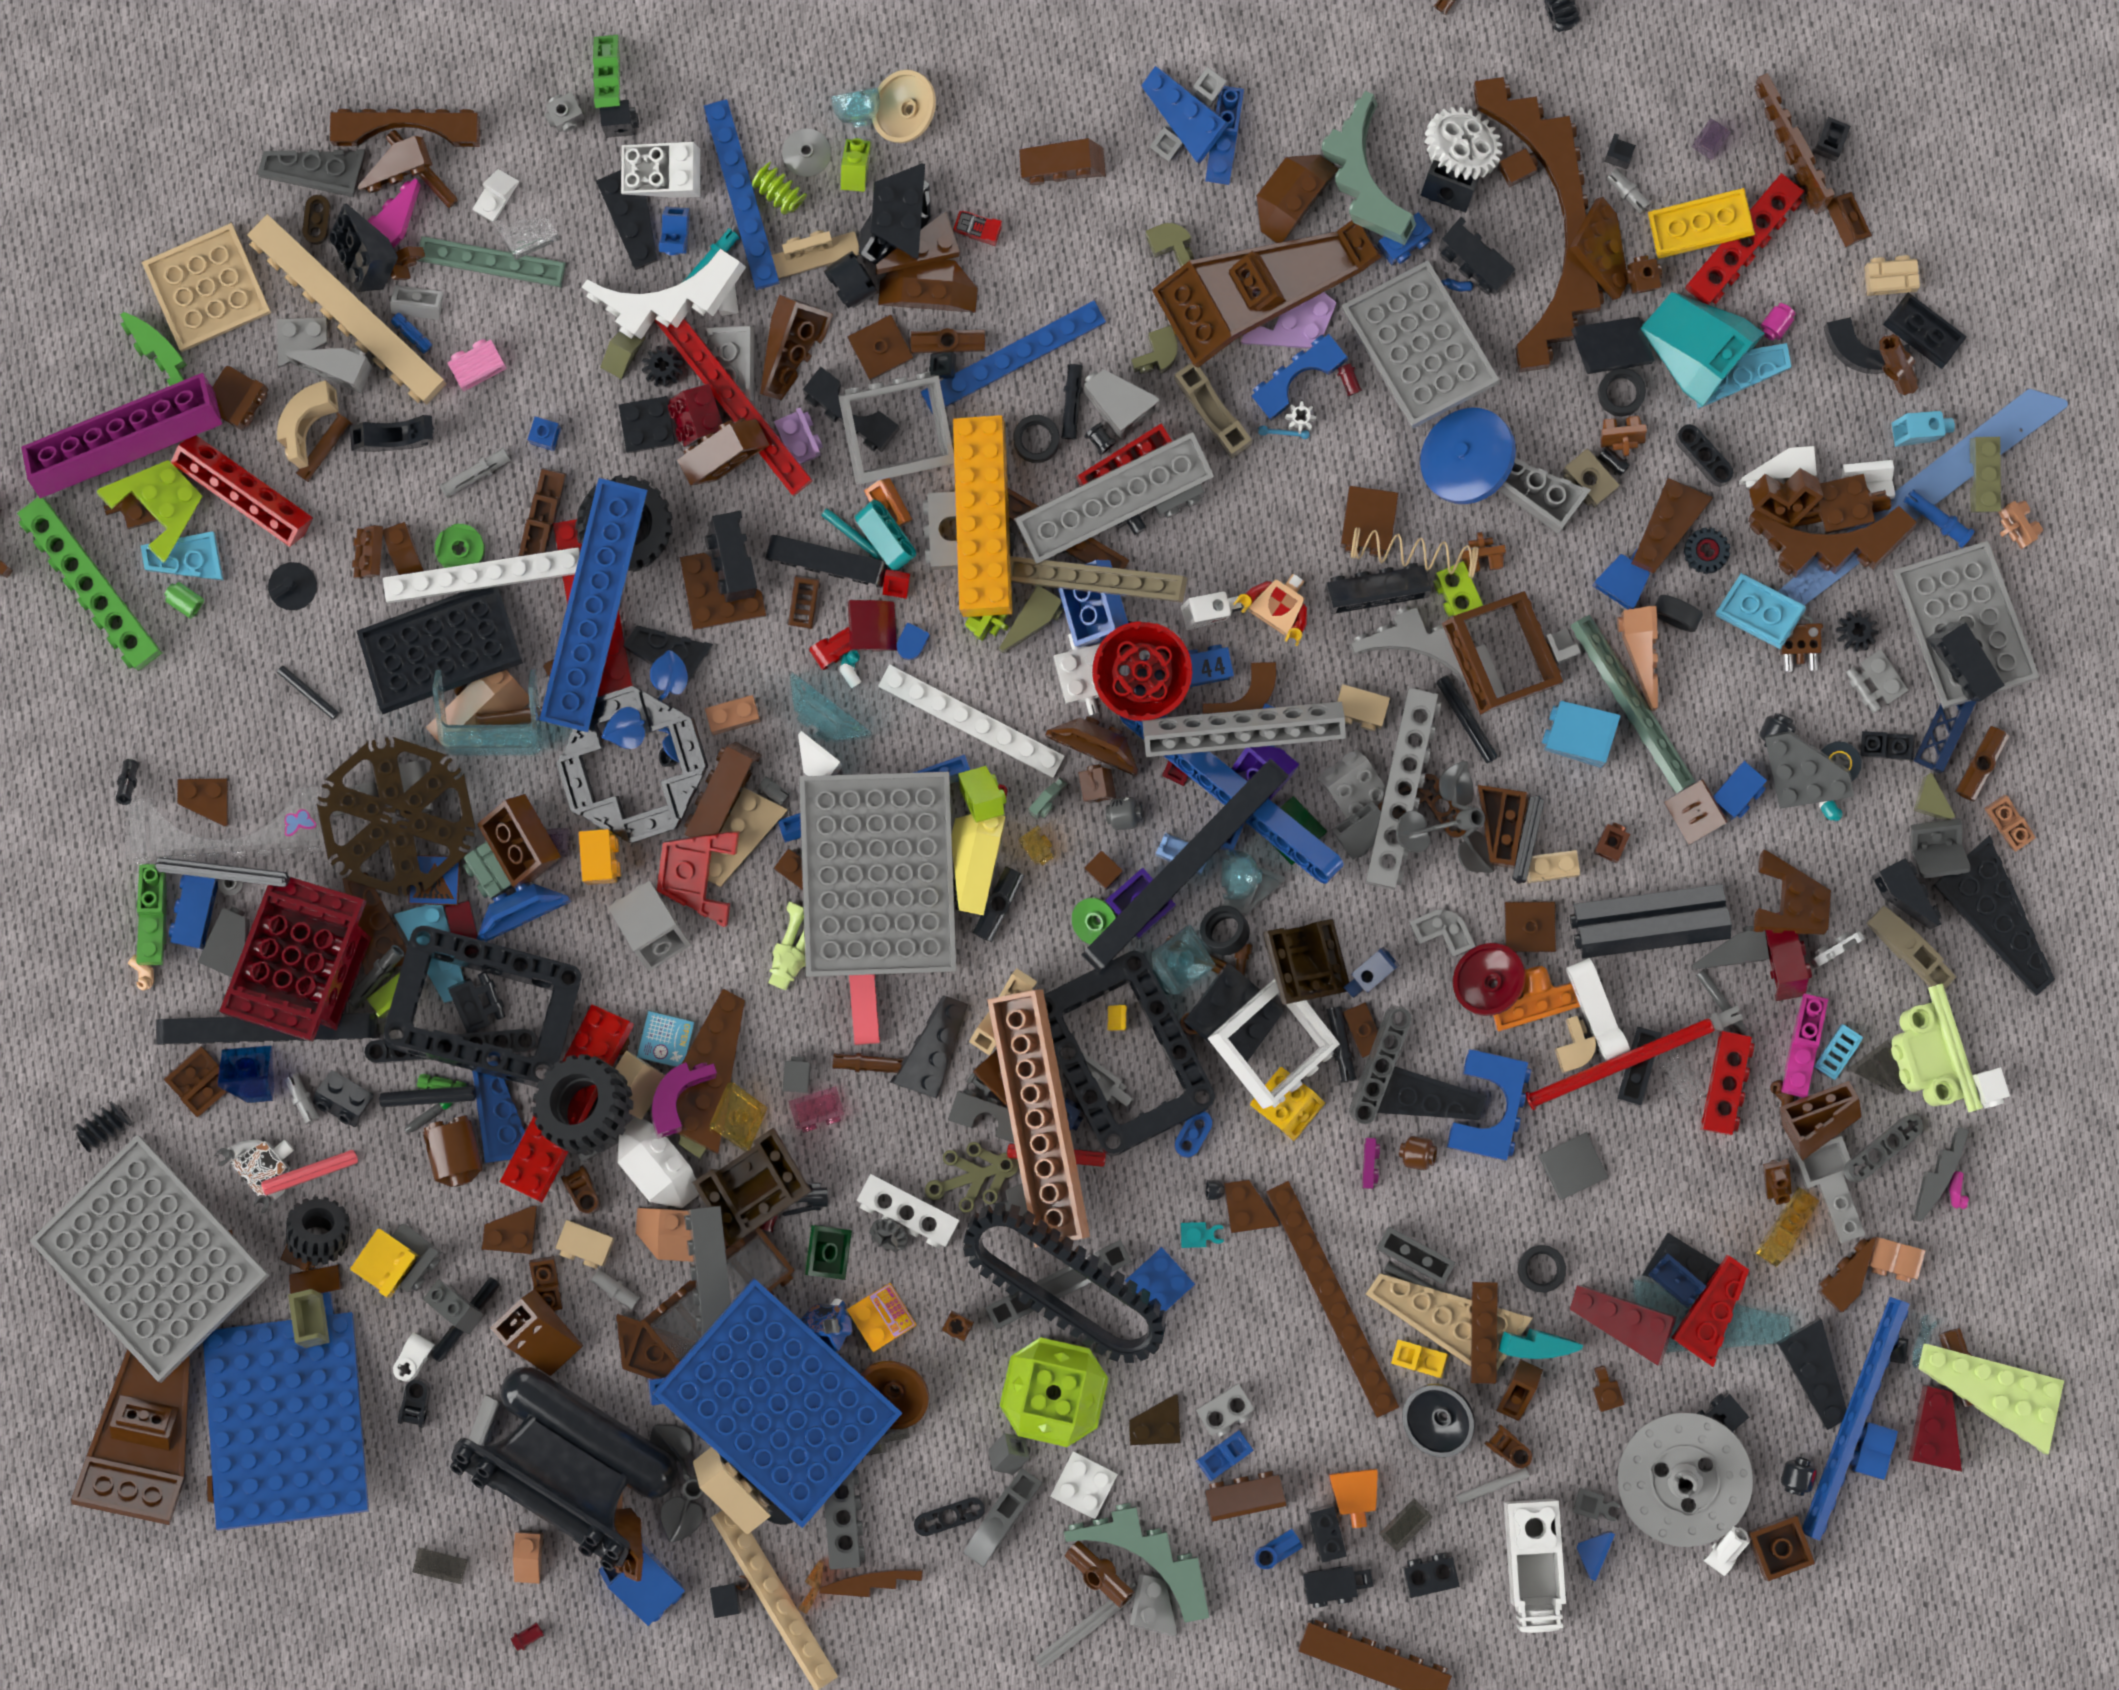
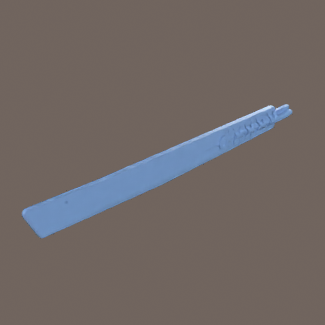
[1777,389,2068,605]

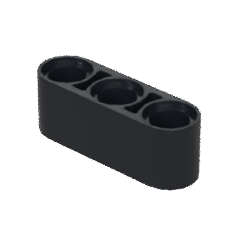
[1675,424,1734,487]

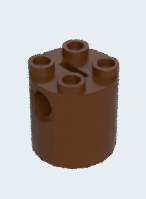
[423,1115,483,1187]

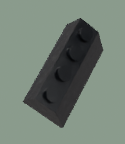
[1326,563,1431,614]

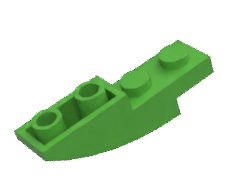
[120,312,187,386]
[136,864,167,965]

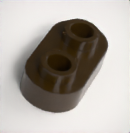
[302,195,331,245]

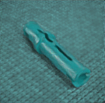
[681,228,740,283]

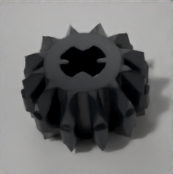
[1544,0,1579,32]
[642,346,684,388]
[1836,610,1879,653]

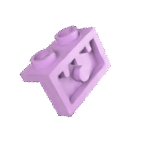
[774,408,823,464]

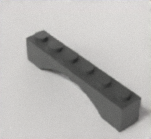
[985,1239,1132,1330]

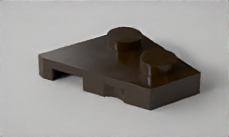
[1129,1394,1180,1446]

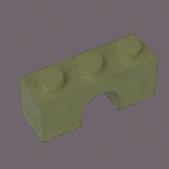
[1970,437,2001,513]

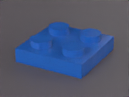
[1124,1247,1195,1311]

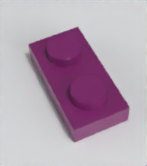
[1362,1138,1380,1189]

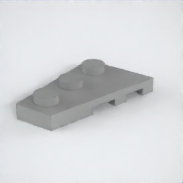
[706,326,754,401]

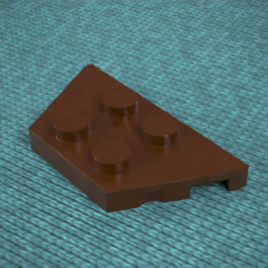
[616,1314,697,1379]

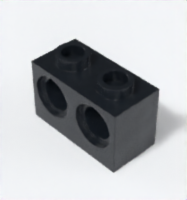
[1402,1552,1460,1598]

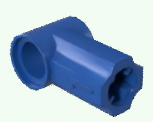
[1253,1528,1303,1569]

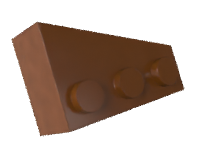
[1019,138,1106,185]
[1478,785,1529,869]
[1779,1081,1862,1161]

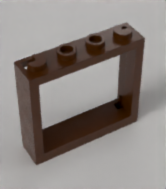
[1442,591,1563,715]

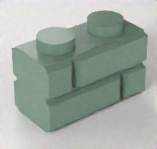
[463,842,512,900]

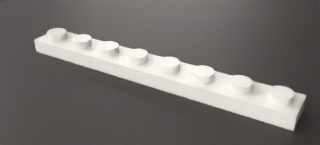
[383,548,580,603]
[878,665,1065,778]

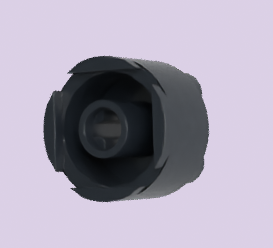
[824,251,878,309]

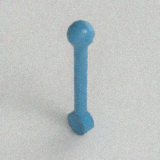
[1258,426,1310,439]

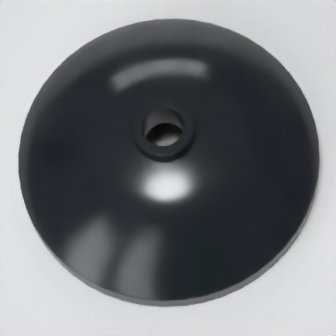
[1402,1384,1476,1458]

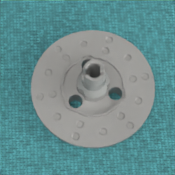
[1618,1412,1753,1547]

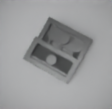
[1538,1132,1608,1200]

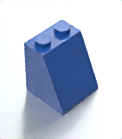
[598,1543,685,1626]

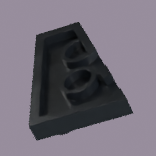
[623,625,713,686]

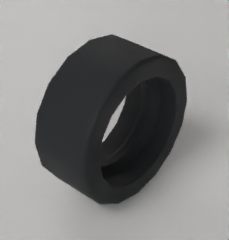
[1598,368,1646,417]
[1013,415,1060,463]
[1655,595,1703,632]
[1200,906,1250,956]
[1518,1245,1566,1293]

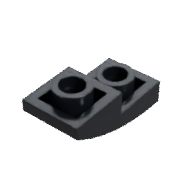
[1860,731,1915,761]

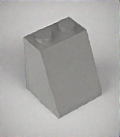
[1084,369,1160,439]
[608,881,691,971]

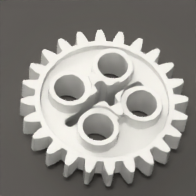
[1425,107,1503,180]

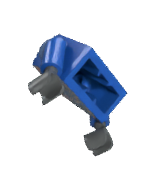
[800,1299,852,1352]

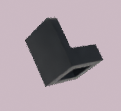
[1604,133,1636,169]
[710,1582,741,1618]

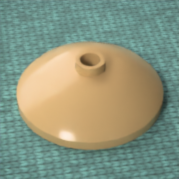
[871,70,936,143]

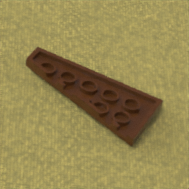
[1754,73,1835,215]
[676,989,745,1154]

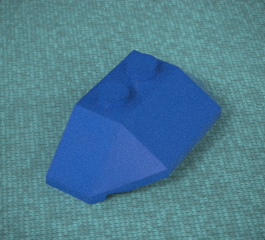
[477,882,572,942]

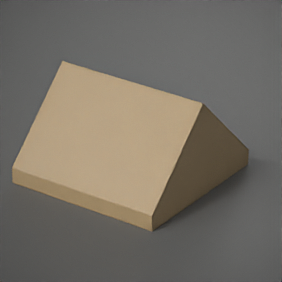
[615,1051,665,1120]

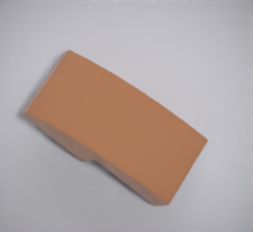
[1984,795,2036,852]

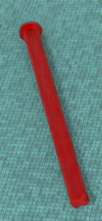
[1526,1019,1715,1111]

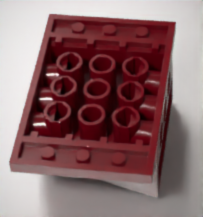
[219,877,371,1042]

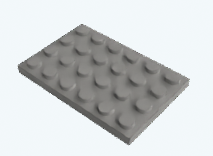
[1342,260,1500,429]
[1893,541,2039,709]

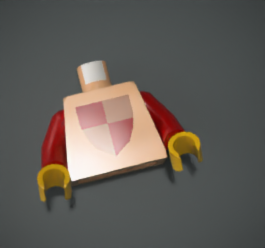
[1233,574,1307,646]

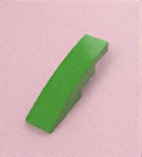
[593,35,620,108]

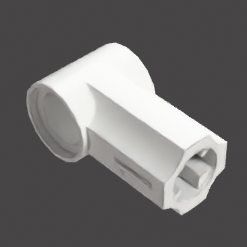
[1703,1526,1751,1576]

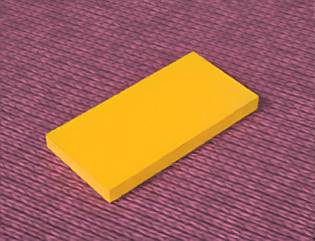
[1648,188,1755,259]

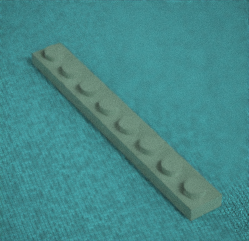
[1570,614,1696,794]

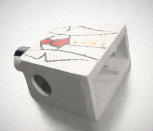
[1181,592,1242,630]

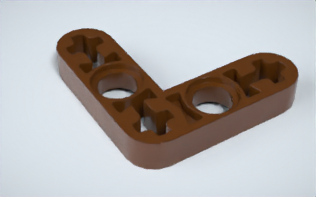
[1377,774,1466,838]

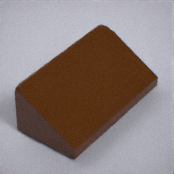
[1827,192,1872,247]
[289,1265,343,1294]

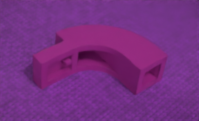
[652,1062,717,1139]

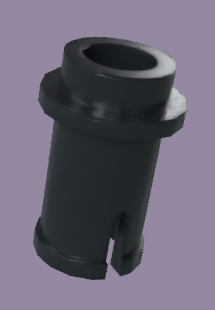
[1597,446,1630,476]

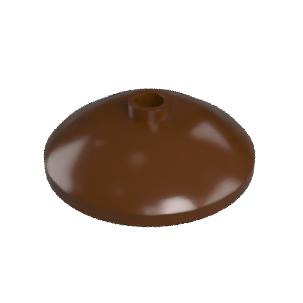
[860,1361,929,1429]

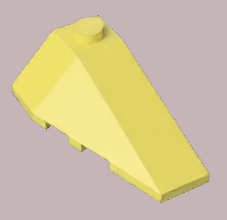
[951,814,1005,916]

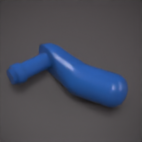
[1441,278,1473,292]

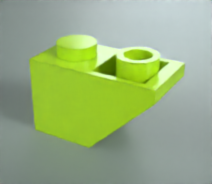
[840,138,870,192]

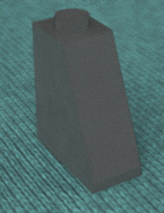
[198,906,249,977]

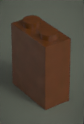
[1340,486,1398,557]

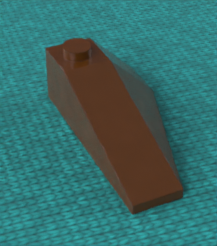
[601,1508,643,1582]

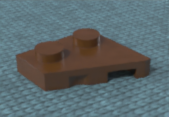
[177,778,228,827]

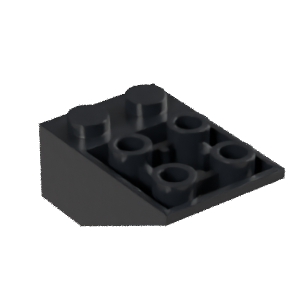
[329,203,398,292]
[1872,858,1942,930]

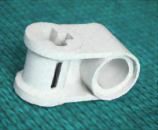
[393,1332,435,1382]

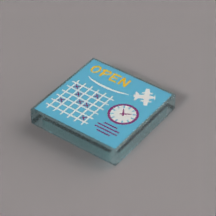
[636,1010,696,1068]

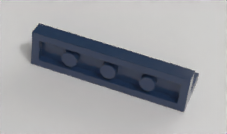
[1913,700,1976,774]

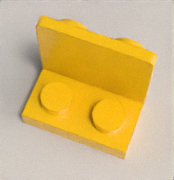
[1250,1067,1325,1141]
[350,1229,420,1298]

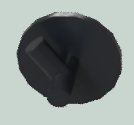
[268,562,317,611]

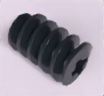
[76,1101,132,1153]

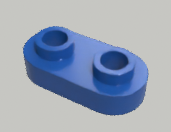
[1175,1111,1212,1158]

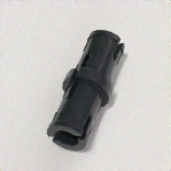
[116,759,139,805]

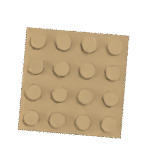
[142,223,271,352]

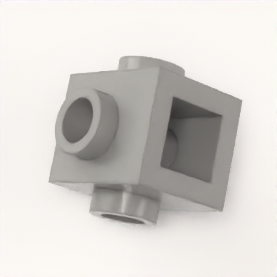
[544,92,585,132]

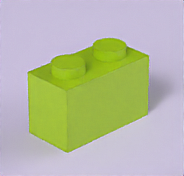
[958,766,1006,823]

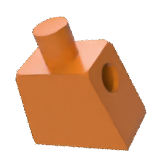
[1329,1469,1378,1528]

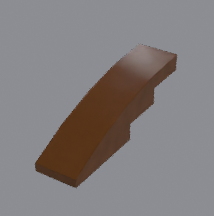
[518,468,567,557]
[819,1569,923,1597]

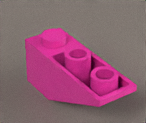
[367,178,421,248]

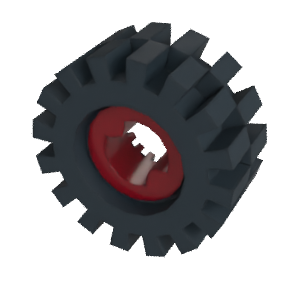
[1684,528,1730,574]

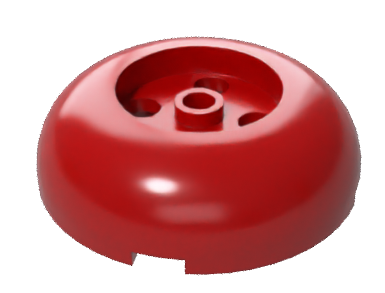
[1092,621,1192,721]

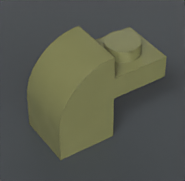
[1145,223,1195,267]
[1131,325,1178,374]

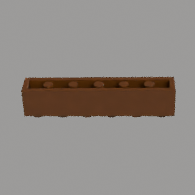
[1298,1619,1452,1690]

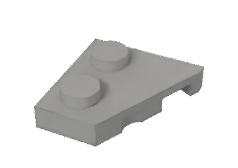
[1810,931,1865,968]

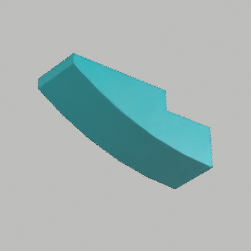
[1498,1328,1583,1359]

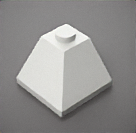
[798,731,843,776]

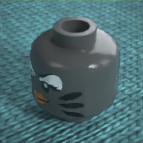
[1106,797,1143,830]

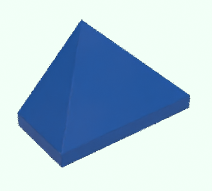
[1576,1531,1615,1581]

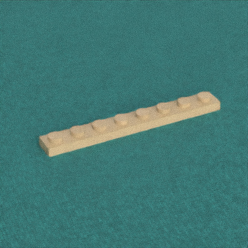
[711,1510,838,1690]

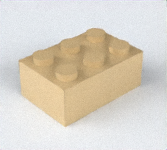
[693,1447,771,1535]

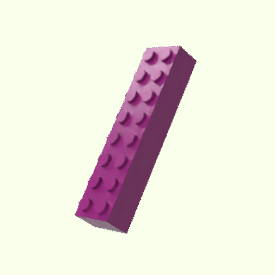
[21,373,222,499]

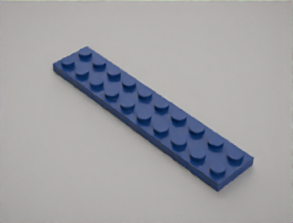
[539,478,648,732]

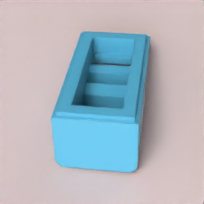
[1814,1024,1863,1080]

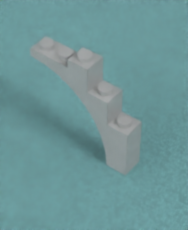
[1350,606,1505,703]

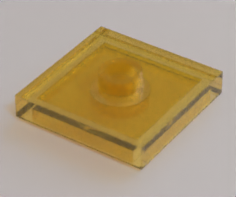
[710,1082,768,1151]

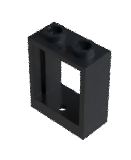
[1307,1504,1347,1563]

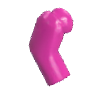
[1949,1171,1969,1209]

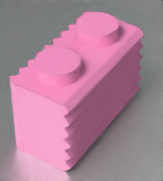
[447,339,507,392]

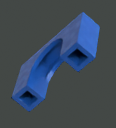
[1446,1049,1531,1161]

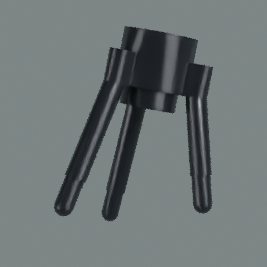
[782,1182,828,1216]

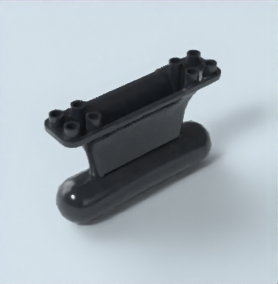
[450,1366,678,1571]

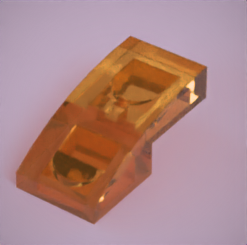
[798,1560,824,1614]

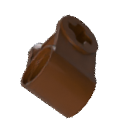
[561,1165,601,1214]
[1484,1424,1532,1468]

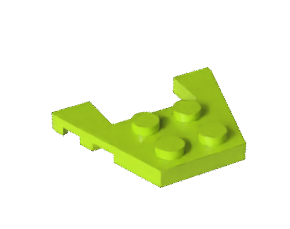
[96,460,202,563]

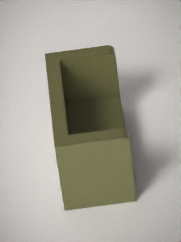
[288,1289,330,1348]

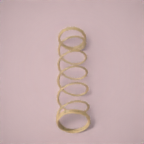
[1350,527,1478,578]

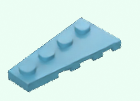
[1696,343,1791,409]

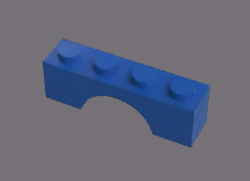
[1251,334,1348,421]

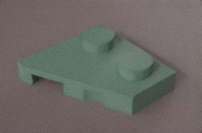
[1028,778,1067,820]

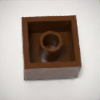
[1747,1514,1815,1581]

